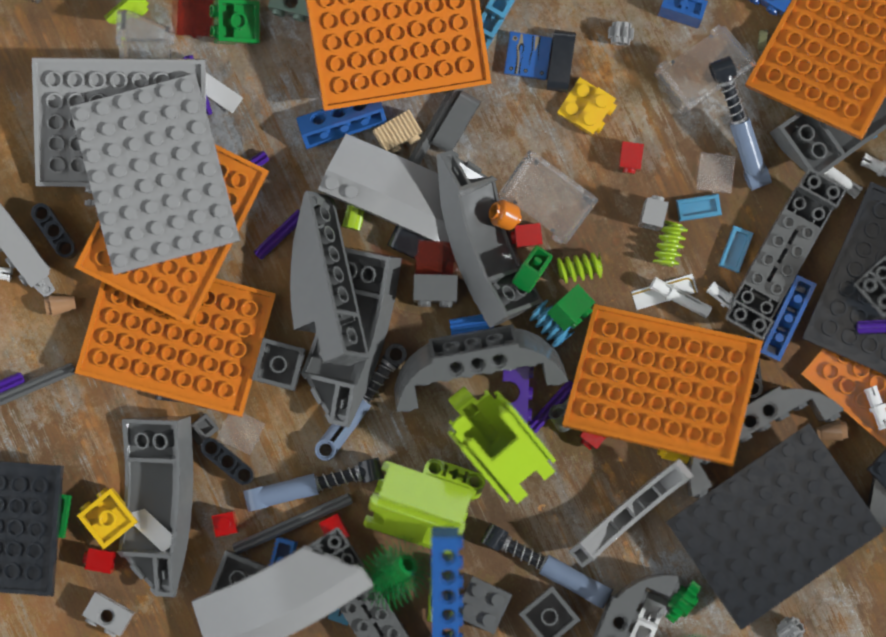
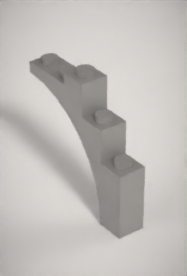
[568,459,694,568]

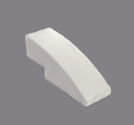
[630,592,667,637]

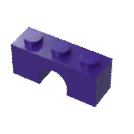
[503,366,534,424]

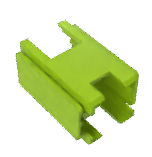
[448,386,556,504]
[363,459,485,554]

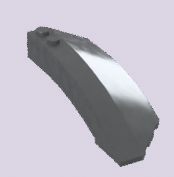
[769,97,886,175]
[436,150,543,328]
[300,247,402,428]
[116,416,193,597]

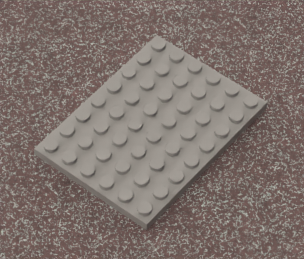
[32,57,206,187]
[69,73,241,275]

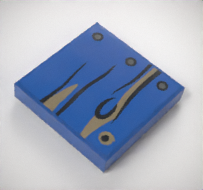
[504,31,552,81]

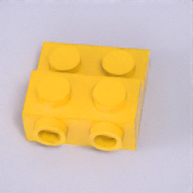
[557,77,617,136]
[77,488,138,549]

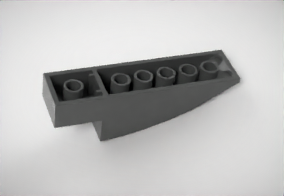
[290,191,369,366]

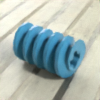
[529,300,575,348]

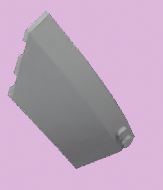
[318,134,452,251]
[192,546,373,637]

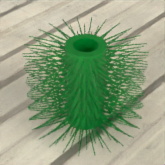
[359,536,432,611]

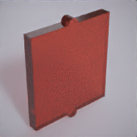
[177,0,213,38]
[415,240,456,275]

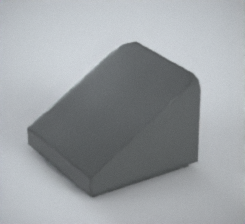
[191,413,219,445]

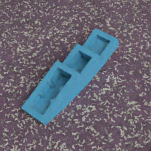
[482,0,515,49]

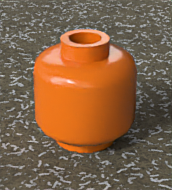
[488,200,522,230]

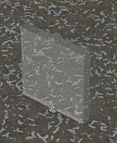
[696,152,736,194]
[216,413,266,455]

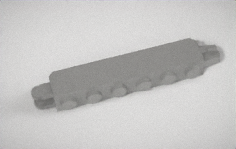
[0,203,55,298]

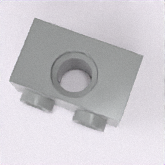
[638,195,669,231]
[82,591,135,637]

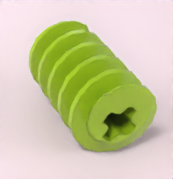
[652,220,688,267]
[557,252,603,284]

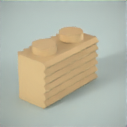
[372,110,422,154]

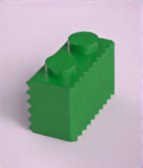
[512,245,553,293]
[547,284,596,331]

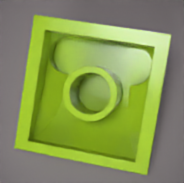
[104,0,149,24]

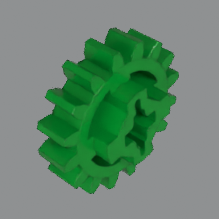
[665,580,702,624]

